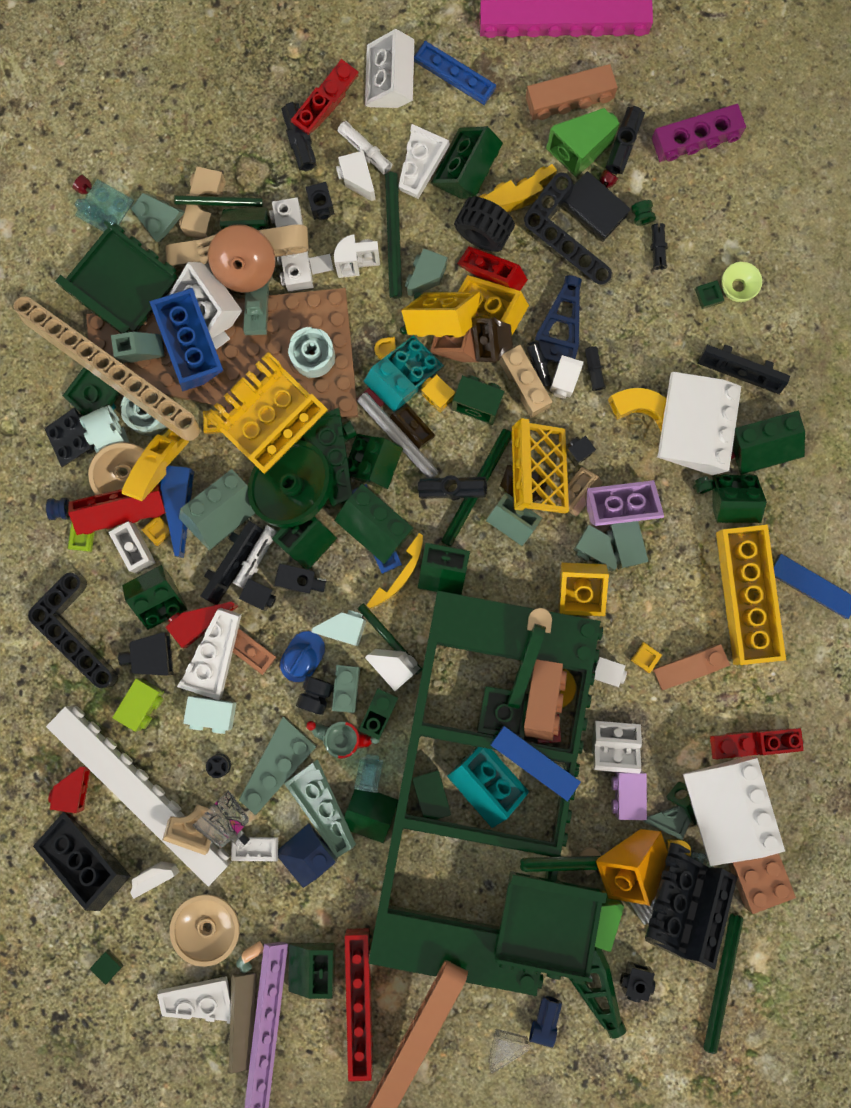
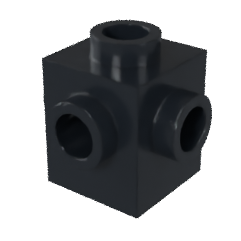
[620,961,655,1003]

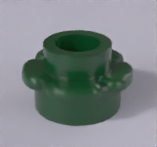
[693,476,714,494]

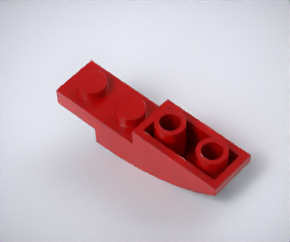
[291,59,359,135]
[710,728,804,760]

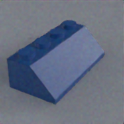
[149,288,223,392]

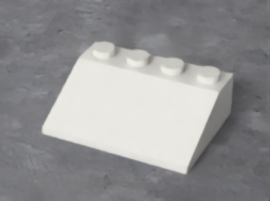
[657,372,741,475]
[683,756,785,866]

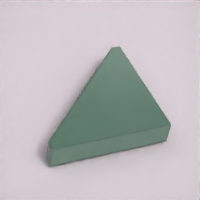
[643,805,690,840]

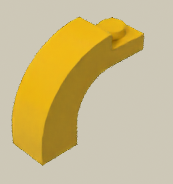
[608,388,666,431]

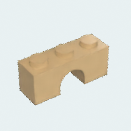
[179,166,226,239]
[499,345,552,418]

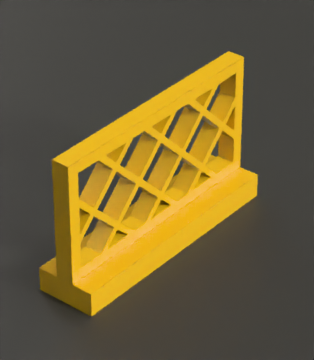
[512,418,569,514]

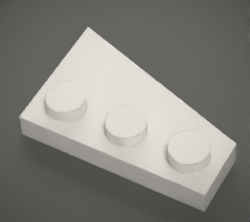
[399,124,450,199]

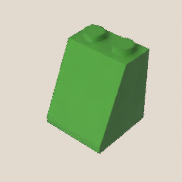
[546,108,620,178]
[595,895,624,952]

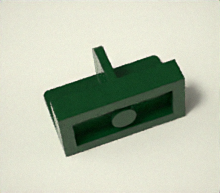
[413,768,451,820]

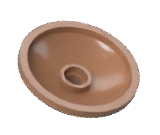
[208,225,275,292]

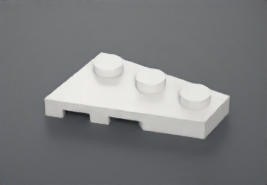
[157,976,231,1024]

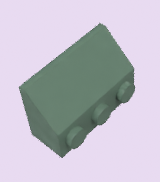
[179,469,256,551]

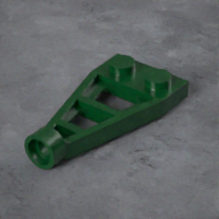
[569,947,627,1039]

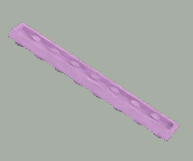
[244,942,288,1108]

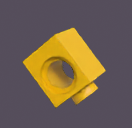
[421,374,456,413]

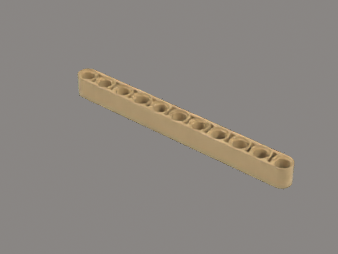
[13,296,200,441]

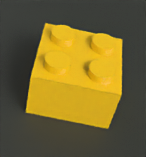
[558,562,609,617]

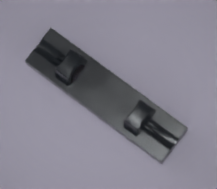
[697,344,790,395]
[200,521,264,605]

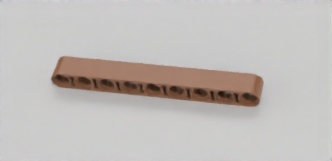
[366,960,468,1108]

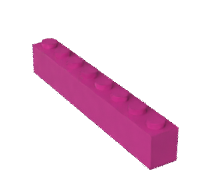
[480,0,653,38]

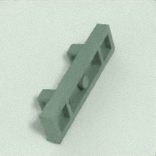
[243,281,269,335]

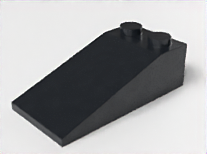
[33,812,131,911]

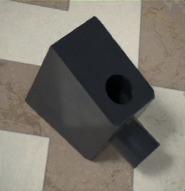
[273,563,326,594]
[118,632,174,676]

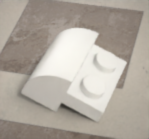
[334,235,380,278]
[592,721,642,774]

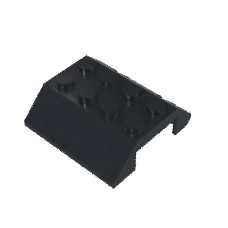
[645,843,737,970]

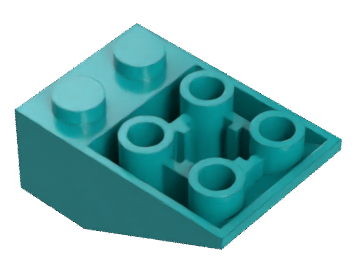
[363,335,444,412]

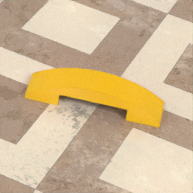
[366,533,423,609]

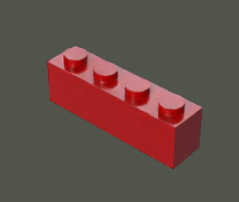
[68,483,166,535]

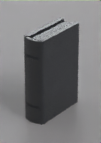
[561,171,631,242]

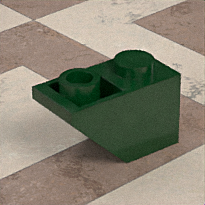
[358,688,399,740]

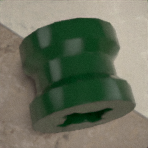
[631,200,656,226]

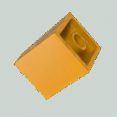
[596,829,668,906]

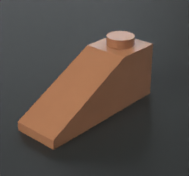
[653,644,730,691]

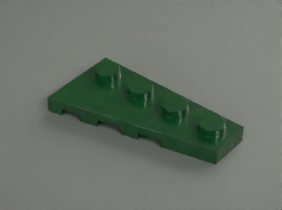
[303,407,353,507]

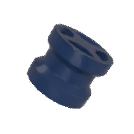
[46,498,70,520]

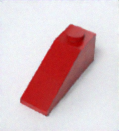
[457,246,528,291]
[165,602,239,648]

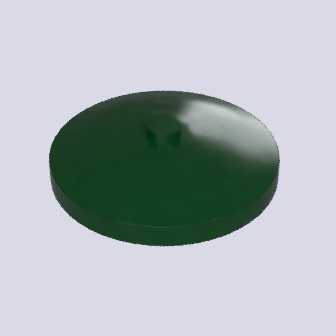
[248,440,333,528]

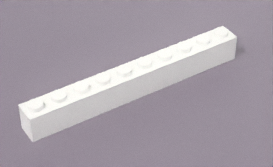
[46,706,231,887]

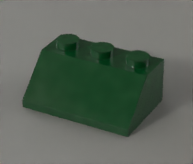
[431,126,503,199]
[732,410,805,475]
[334,484,414,564]

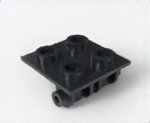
[44,408,95,467]

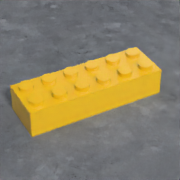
[716,525,786,665]

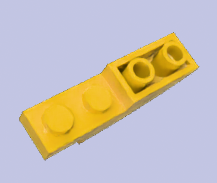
[479,164,557,212]
[122,429,189,501]

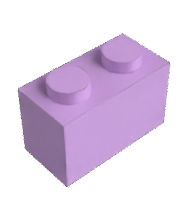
[611,771,647,820]

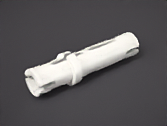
[337,121,393,174]
[233,525,278,589]

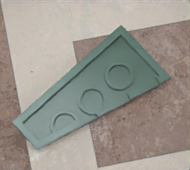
[239,716,317,815]
[284,759,356,858]

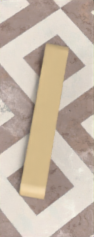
[165,225,309,272]

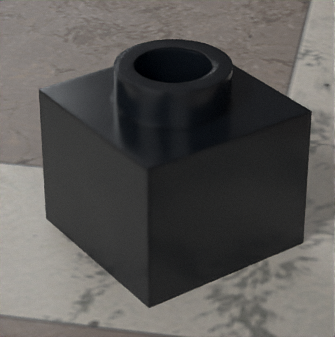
[566,435,596,466]

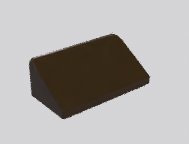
[390,404,436,450]

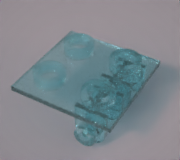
[75,179,134,232]

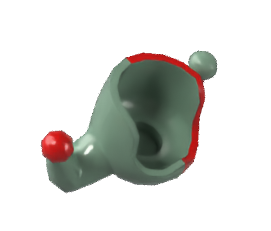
[306,721,380,759]

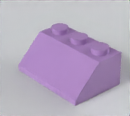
[586,480,664,526]

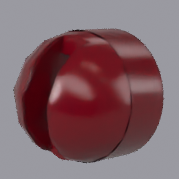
[599,169,619,188]
[72,175,92,195]

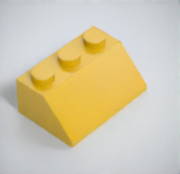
[401,292,480,338]

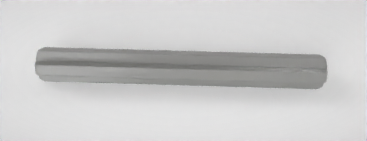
[357,392,439,478]

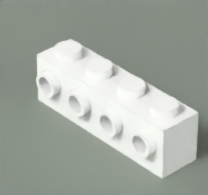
[269,197,314,293]

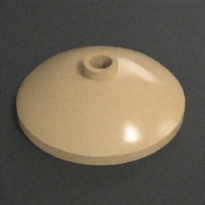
[88,442,145,495]
[170,894,240,967]

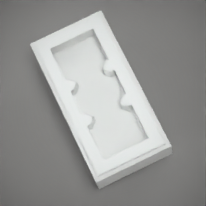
[231,837,278,861]

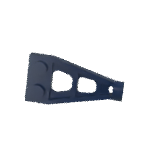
[535,275,582,364]

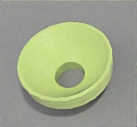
[721,262,762,302]

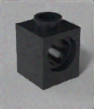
[305,182,335,220]
[239,579,276,611]

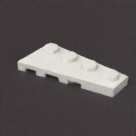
[177,608,242,700]

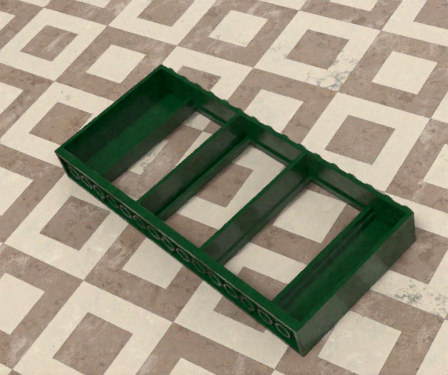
[368,591,603,996]

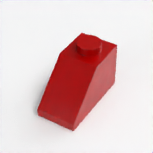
[48,765,90,814]

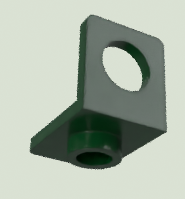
[666,782,697,825]

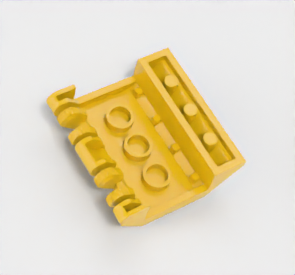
[204,352,328,474]

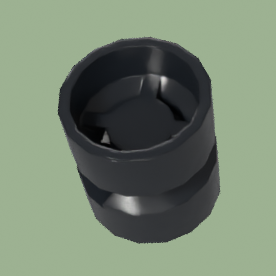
[296,675,334,715]

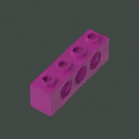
[651,104,746,162]

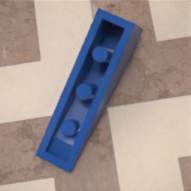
[159,466,194,558]

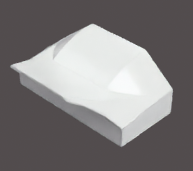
[130,861,179,899]

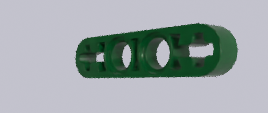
[508,623,546,709]

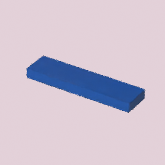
[414,41,496,106]
[773,554,851,619]
[490,726,581,801]

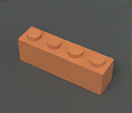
[526,64,618,120]

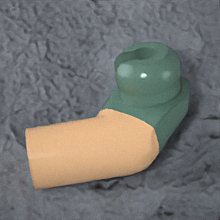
[236,941,264,973]

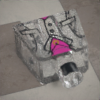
[192,790,250,849]

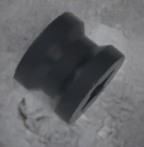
[206,754,232,778]

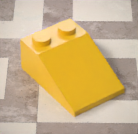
[458,275,529,335]

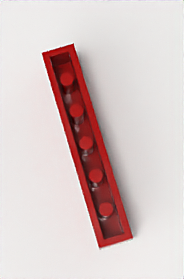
[345,928,373,1081]

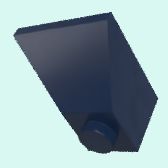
[278,822,338,888]

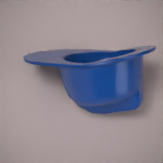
[280,631,325,682]

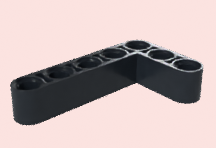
[524,172,613,286]
[28,573,118,688]

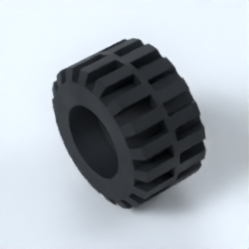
[454,197,515,252]

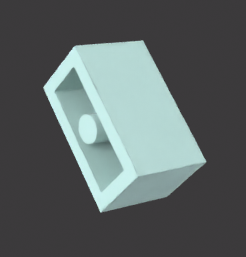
[183,696,237,734]

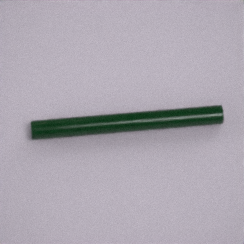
[174,195,263,207]
[357,603,423,675]

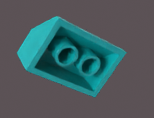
[447,747,529,828]

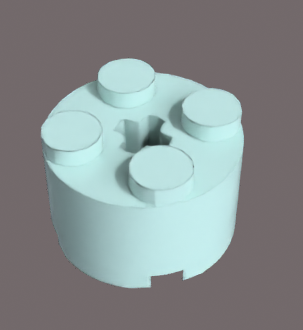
[288,327,335,378]
[121,389,172,437]
[79,405,129,453]

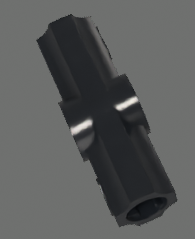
[281,102,317,172]
[605,106,645,175]
[418,475,487,501]

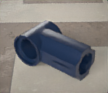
[529,996,562,1048]

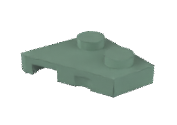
[131,193,185,242]

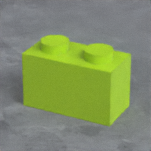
[112,678,164,732]

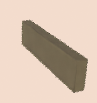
[229,972,256,1074]

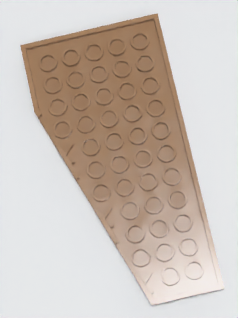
[86,288,359,419]

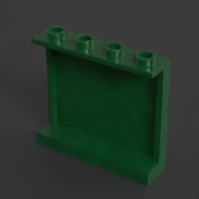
[55,220,178,333]
[494,871,607,985]

